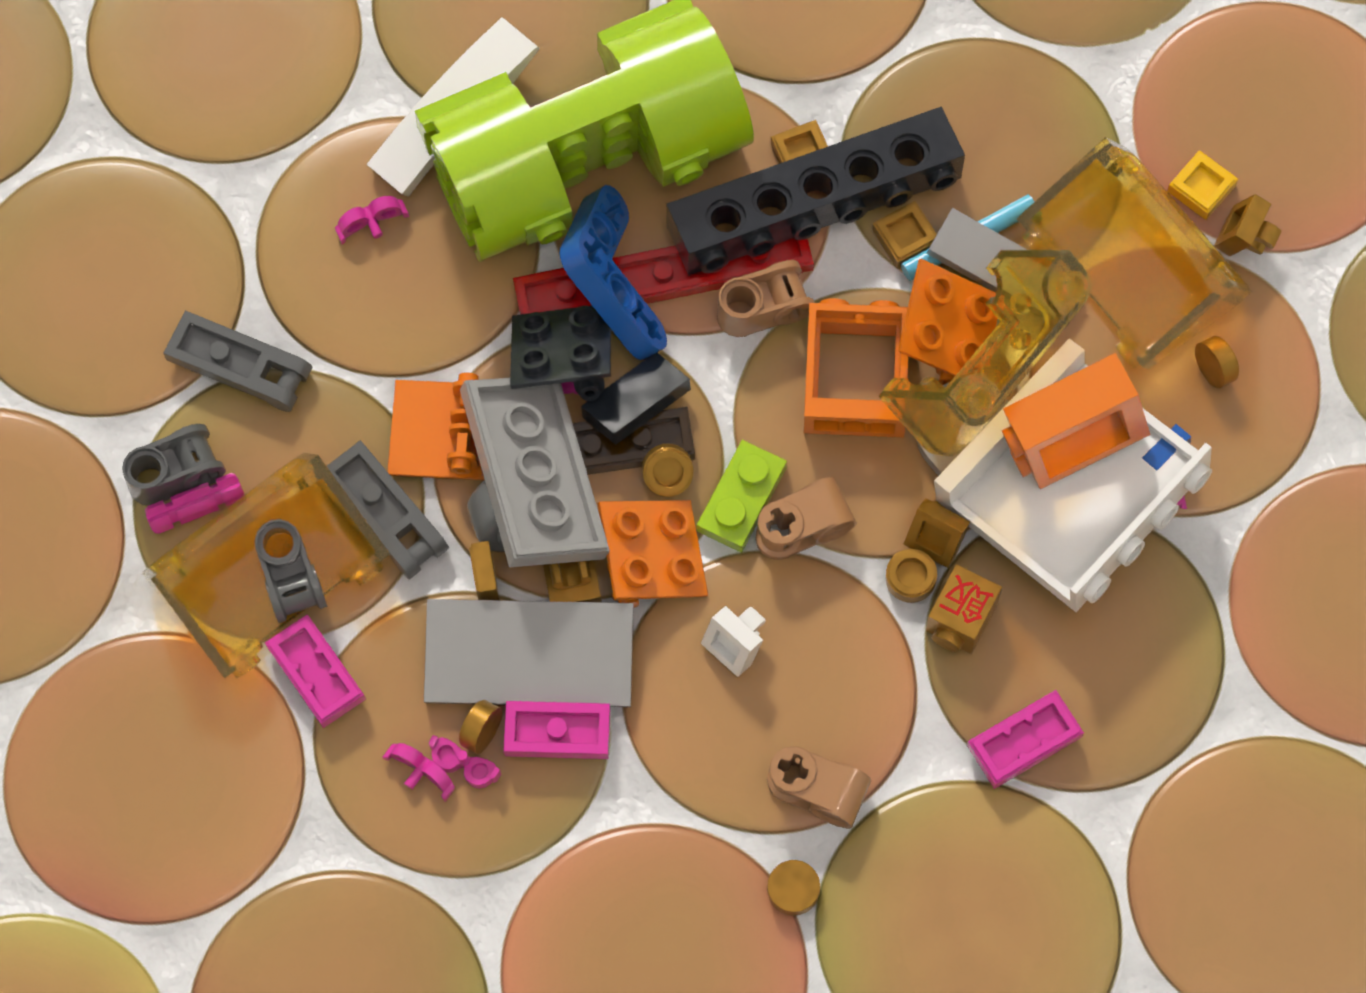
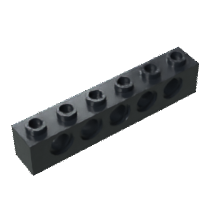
[666,106,965,276]

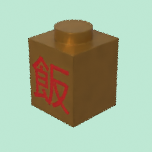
[926,564,1002,654]

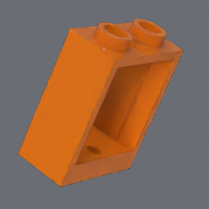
[804,298,908,438]
[1001,353,1151,489]

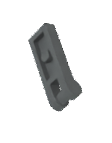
[163,310,313,412]
[321,440,449,580]

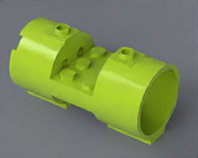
[415,0,754,262]

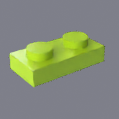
[696,440,787,553]

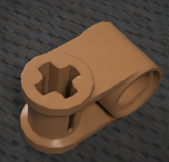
[717,260,815,337]
[755,477,857,560]
[767,746,872,829]

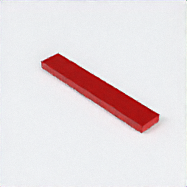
[513,238,814,315]

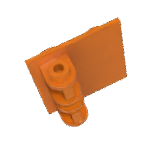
[898,259,1002,388]
[387,372,485,480]
[597,500,708,608]

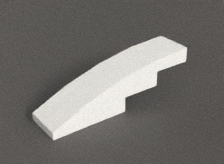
[367,17,540,197]

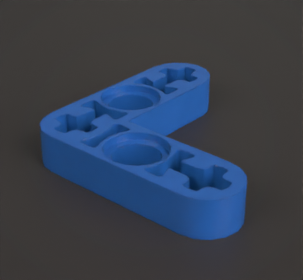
[559,185,667,360]

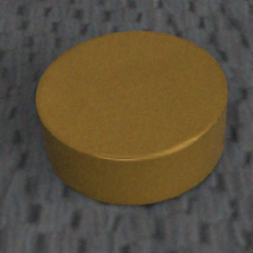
[1195,335,1239,388]
[642,444,694,497]
[885,549,937,603]
[459,700,502,754]
[767,860,820,916]

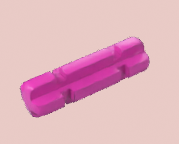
[145,473,244,534]

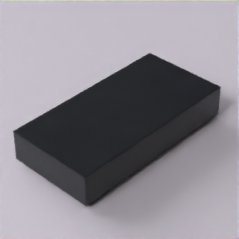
[581,353,691,445]

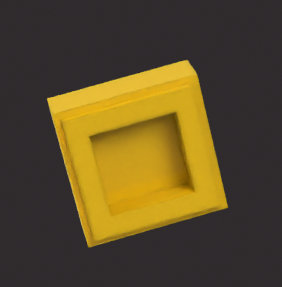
[1167,150,1238,220]

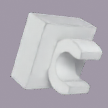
[700,606,766,677]

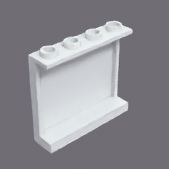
[934,338,1212,612]

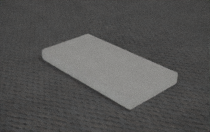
[460,378,610,567]
[424,599,634,707]

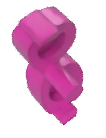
[335,196,409,245]
[428,735,501,789]
[382,743,455,802]

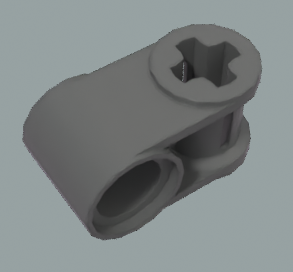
[122,424,226,506]
[255,519,328,623]

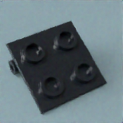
[510,305,611,401]

